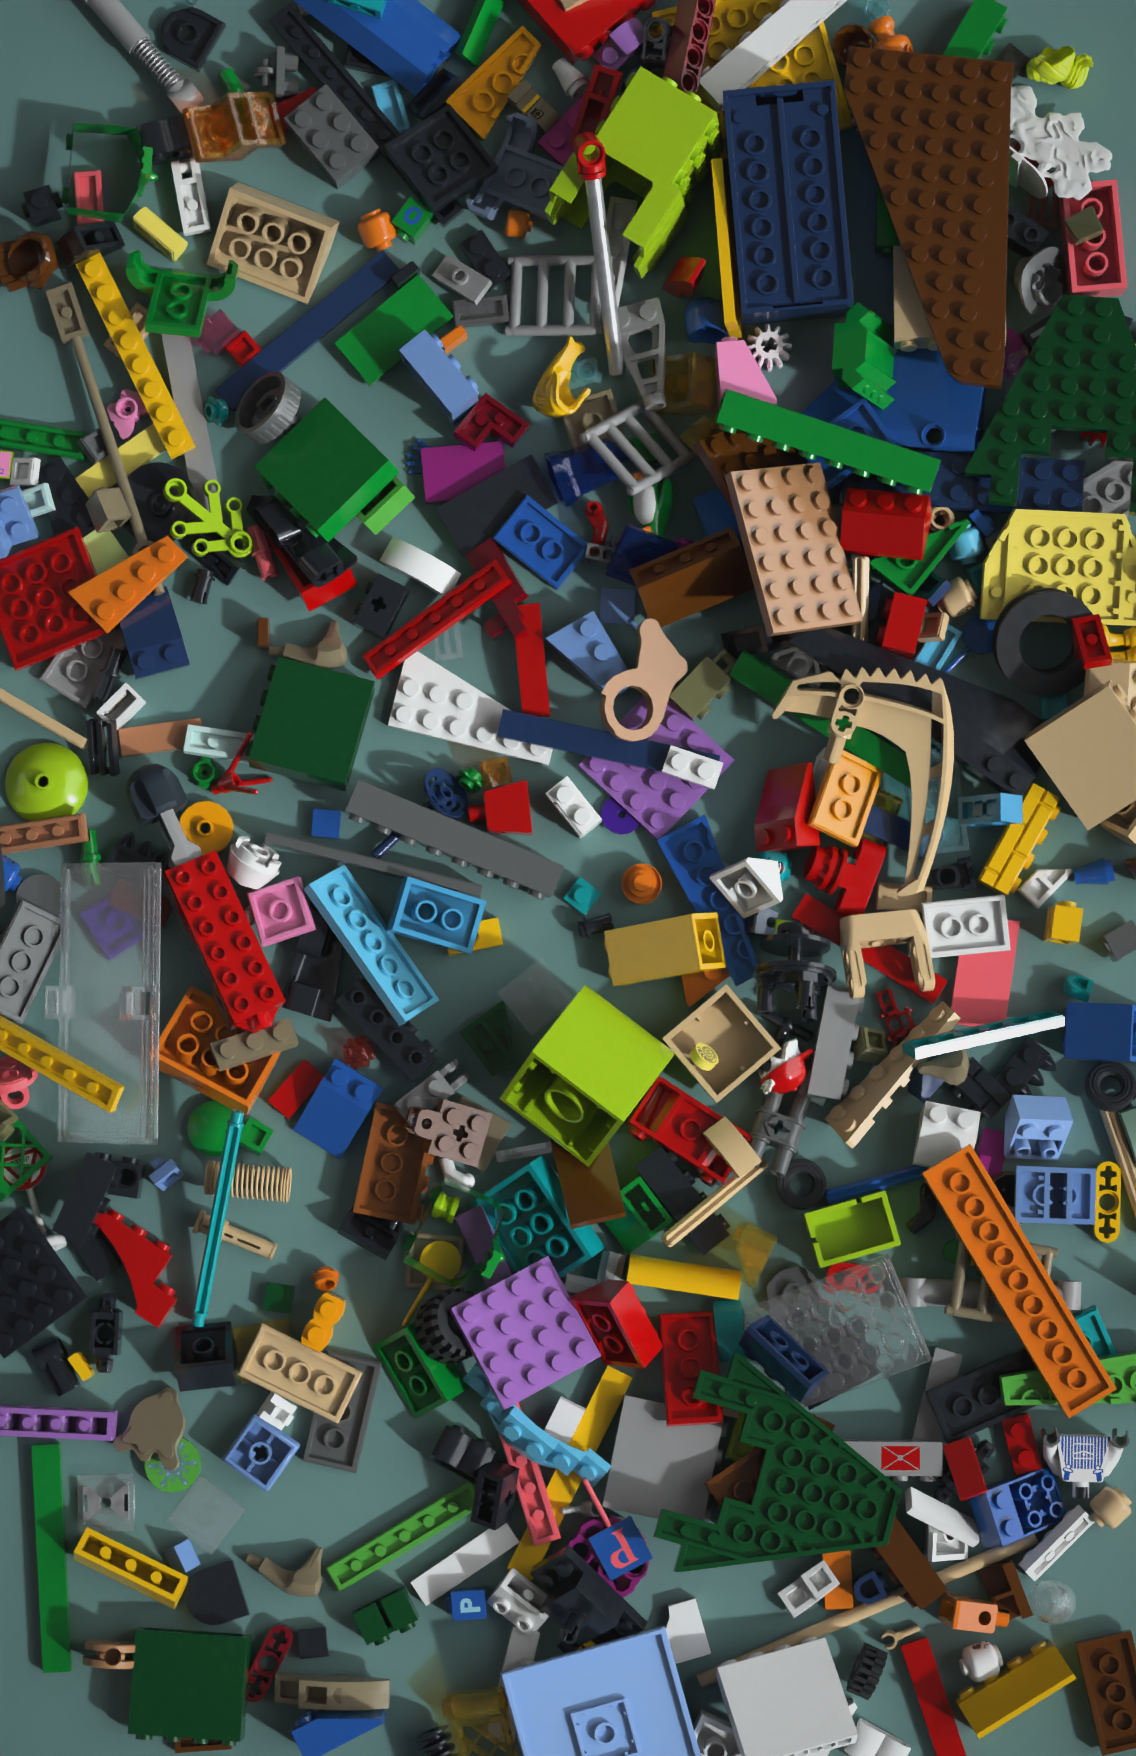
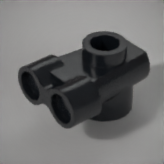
[930,856,977,891]

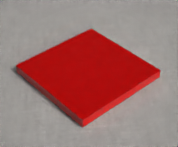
[0,527,117,671]

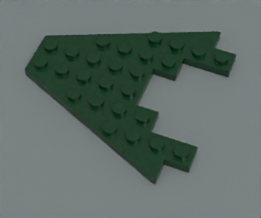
[965,294,1136,516]
[653,1353,902,1572]

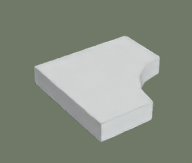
[665,1597,711,1664]

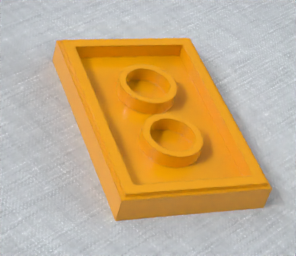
[807,750,883,847]

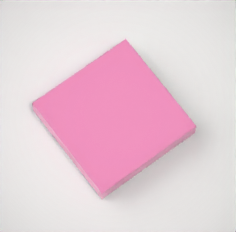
[247,876,316,947]

